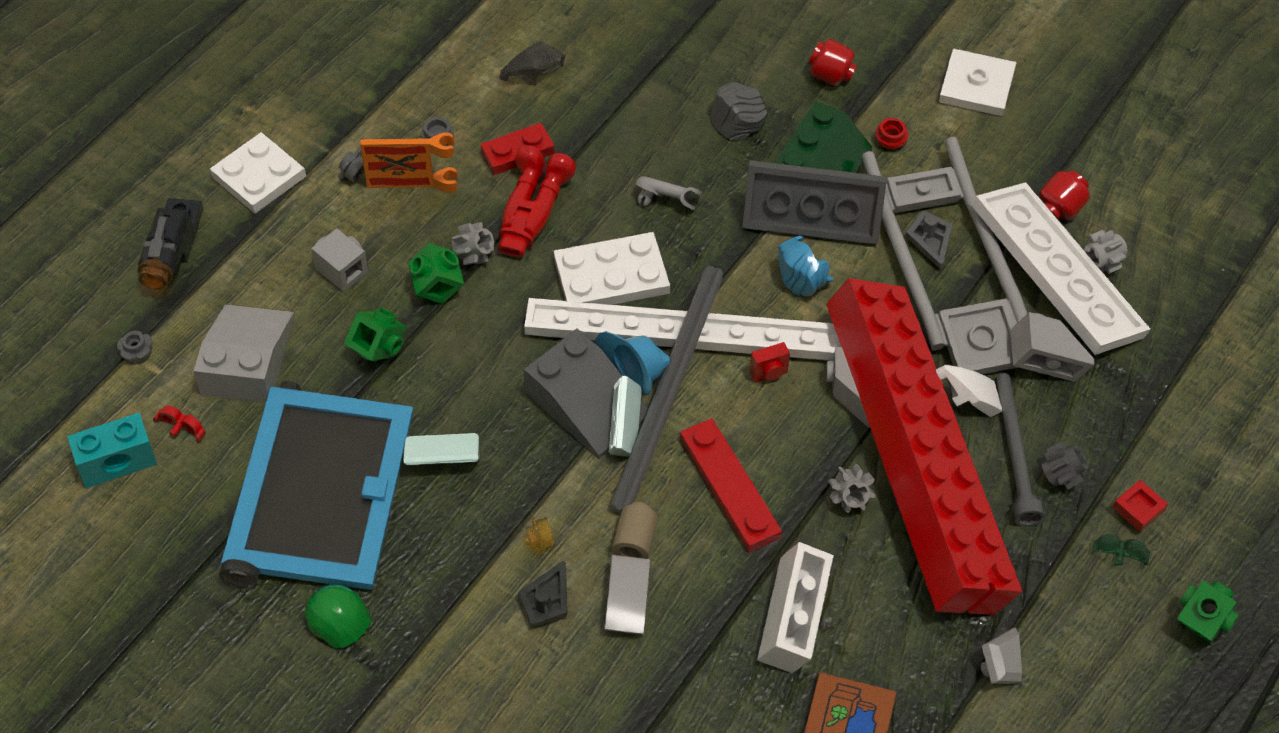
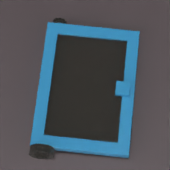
[219,381,413,590]

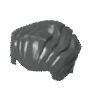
[710,82,768,141]

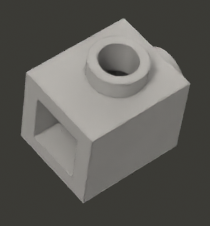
[311,229,369,292]

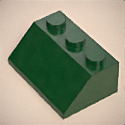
[775,101,872,173]

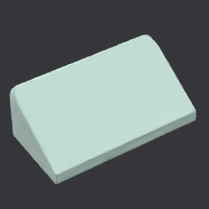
[609,376,642,457]
[404,433,480,465]

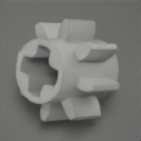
[452,222,494,265]
[1084,230,1128,274]
[828,464,876,513]

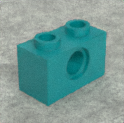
[67,412,157,488]

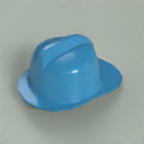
[595,331,670,395]

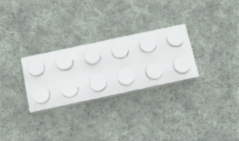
[971,182,1150,355]

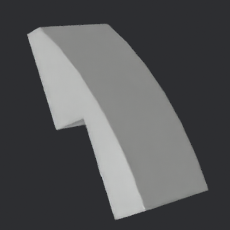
[604,555,650,635]

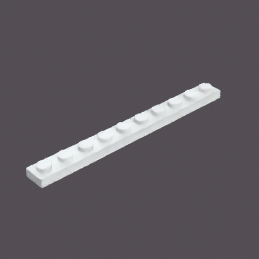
[524,298,841,361]

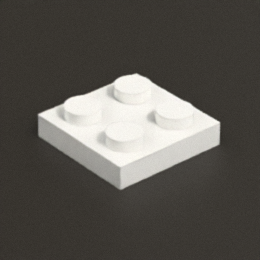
[210,132,306,214]

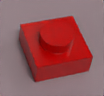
[750,342,790,383]
[1113,480,1168,532]

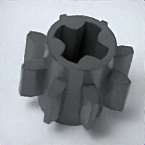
[1042,441,1089,490]

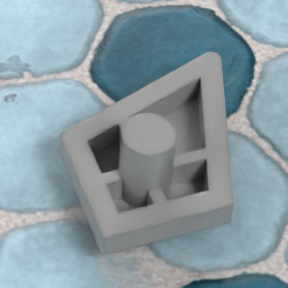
[981,628,1022,684]

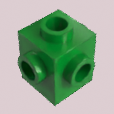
[408,243,465,304]
[344,308,407,362]
[1177,580,1239,644]

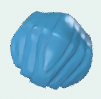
[778,235,834,297]

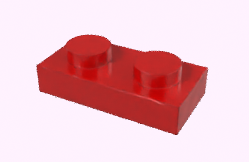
[480,123,555,176]

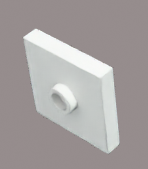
[939,49,1016,117]

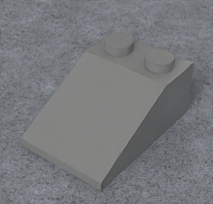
[193,305,294,403]

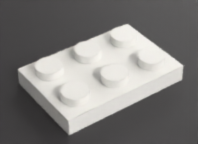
[553,232,670,305]

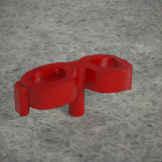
[153,406,206,442]

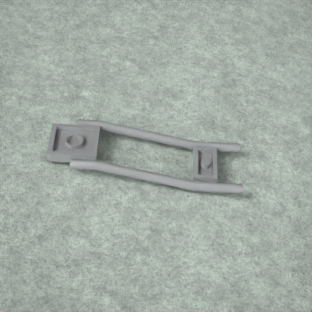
[861,137,1027,374]

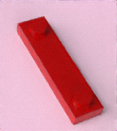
[680,418,782,553]

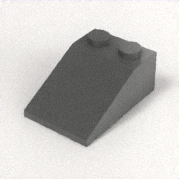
[524,328,648,459]

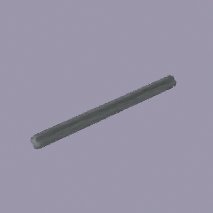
[611,266,723,514]

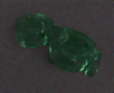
[1091,534,1150,566]

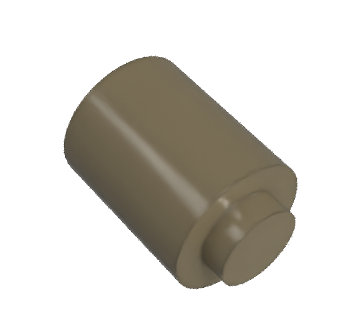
[612,502,658,559]

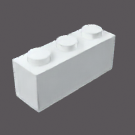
[757,542,834,673]

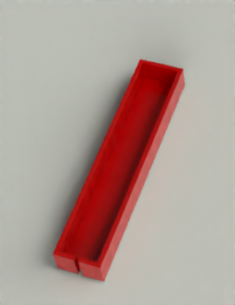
[826,278,1023,615]

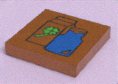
[804,672,897,733]

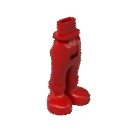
[498,145,576,258]

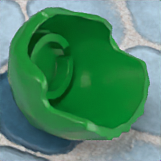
[304,584,372,648]

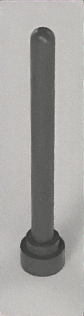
[996,373,1045,527]

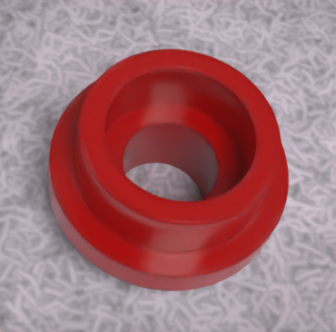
[875,118,908,149]

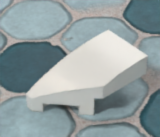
[936,365,1002,417]

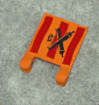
[360,132,458,193]

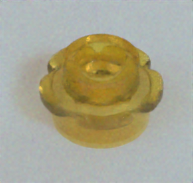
[526,517,555,553]

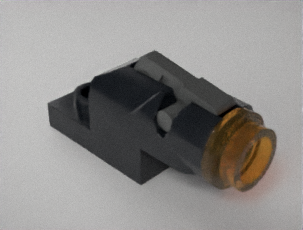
[137,198,203,290]

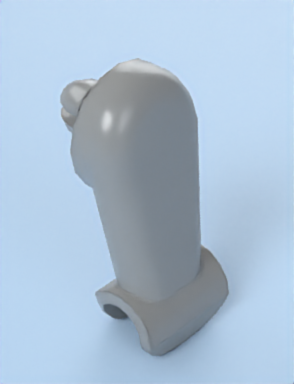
[635,176,702,210]

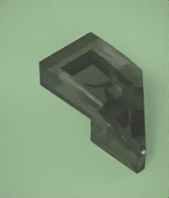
[499,40,566,85]

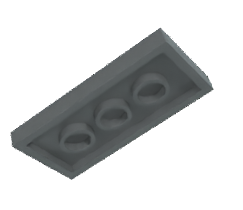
[742,160,887,244]

